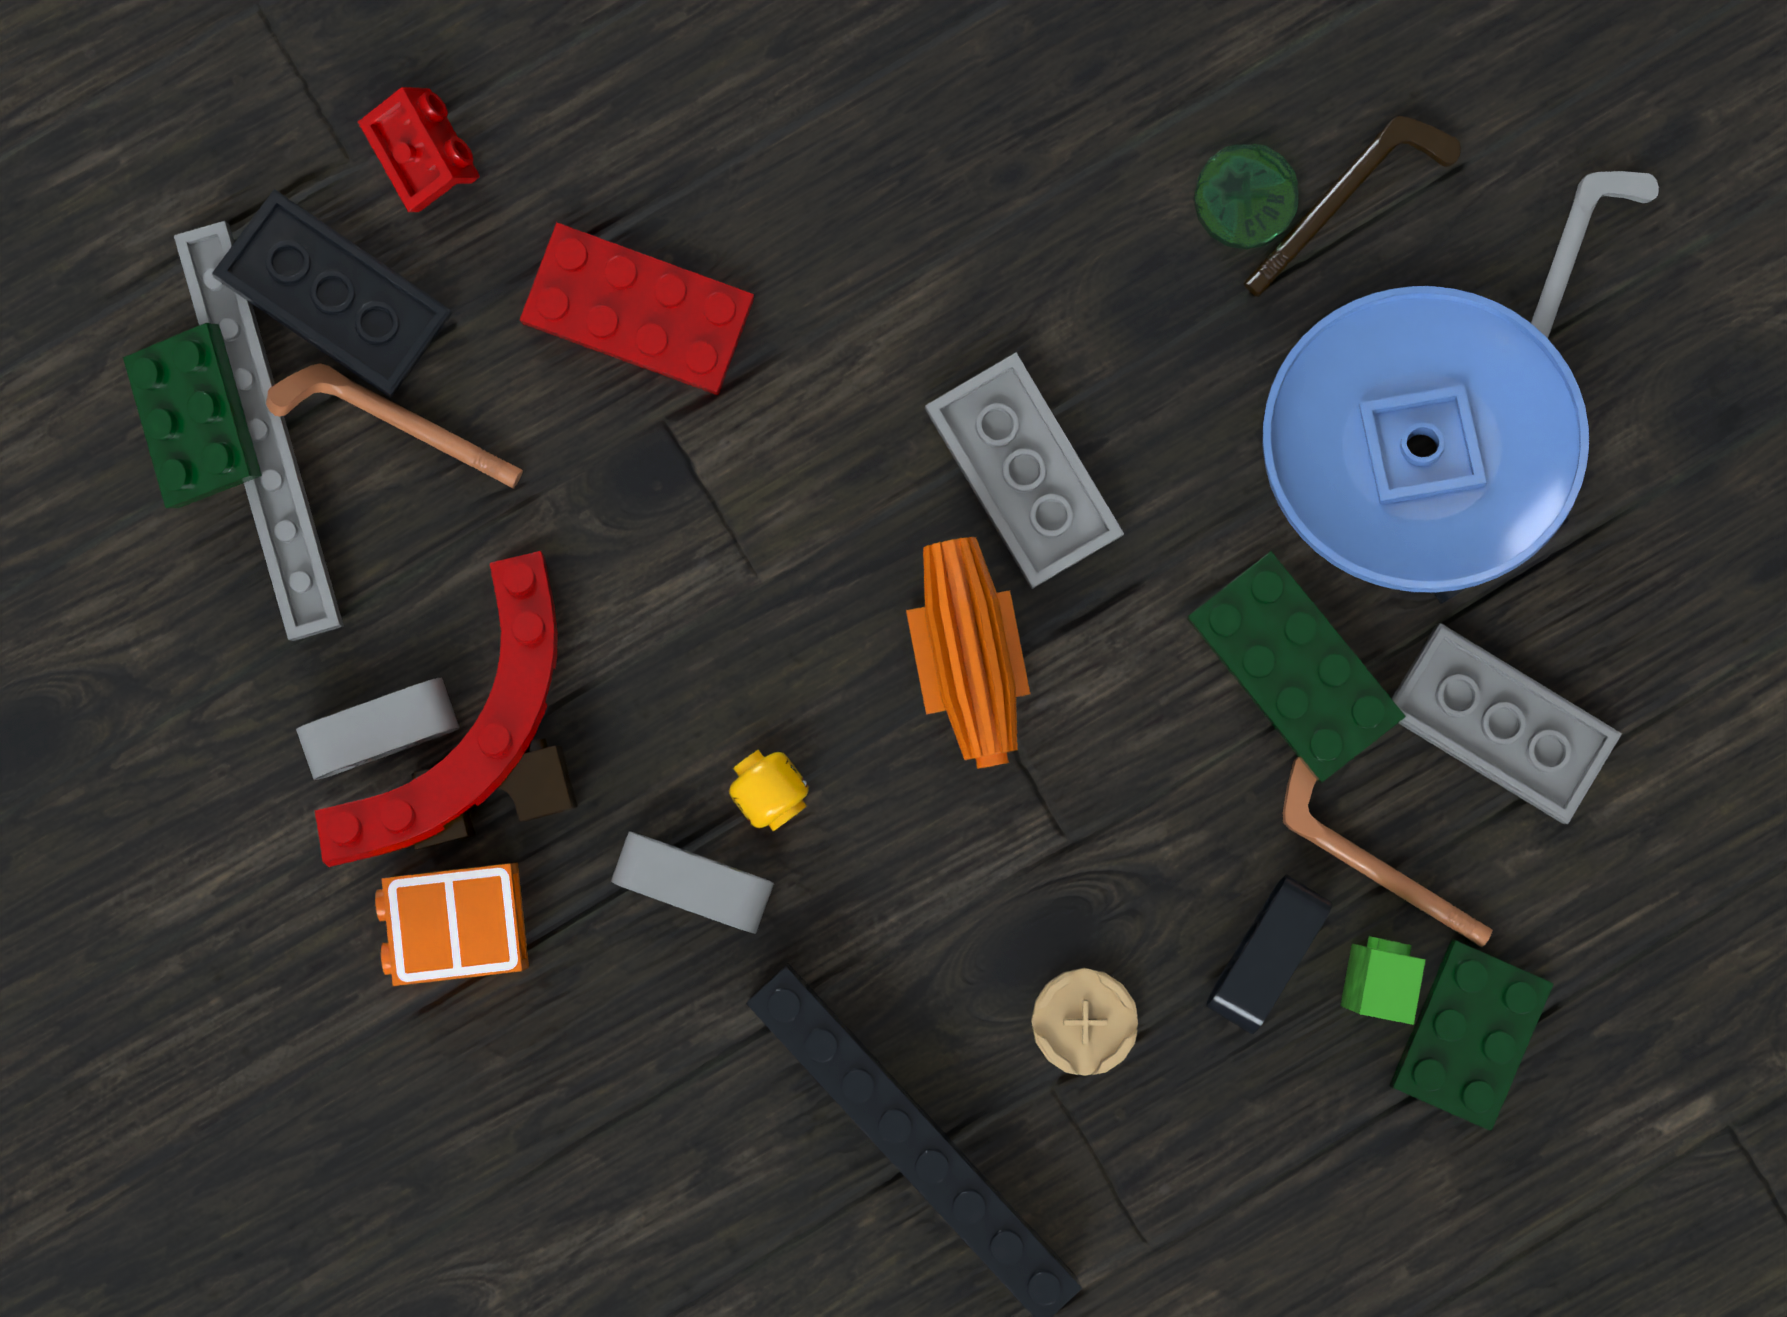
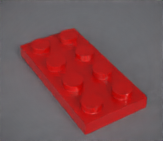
[520,222,755,395]

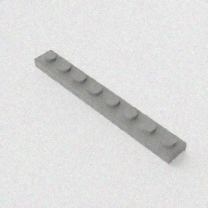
[174,221,344,641]

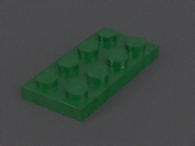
[1187,551,1406,784]

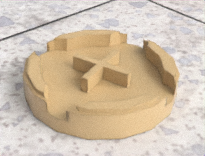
[1031,968,1138,1076]

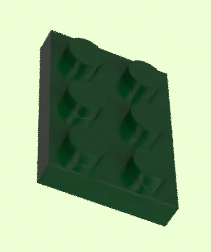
[123,323,262,508]
[1389,939,1554,1131]

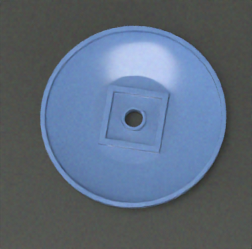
[1263,286,1589,593]

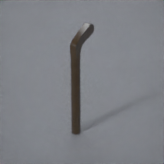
[1243,116,1461,297]

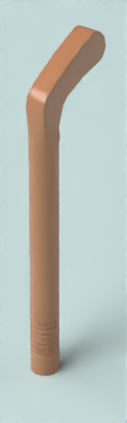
[266,363,523,488]
[1283,757,1493,947]

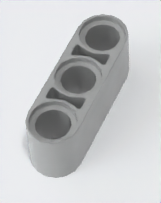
[296,678,460,780]
[611,831,774,934]

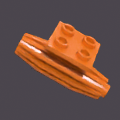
[906,537,1030,769]

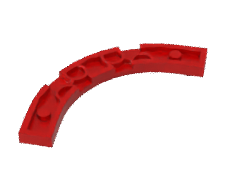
[315,551,558,867]

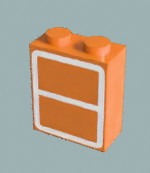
[375,862,529,986]

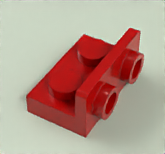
[358,87,480,212]

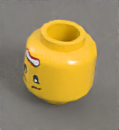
[729,750,809,831]

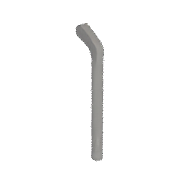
[1531,171,1659,338]

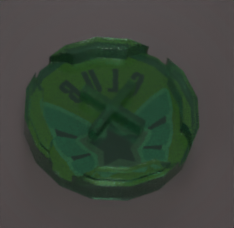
[1193,143,1299,250]

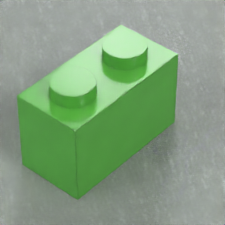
[1340,936,1425,1025]

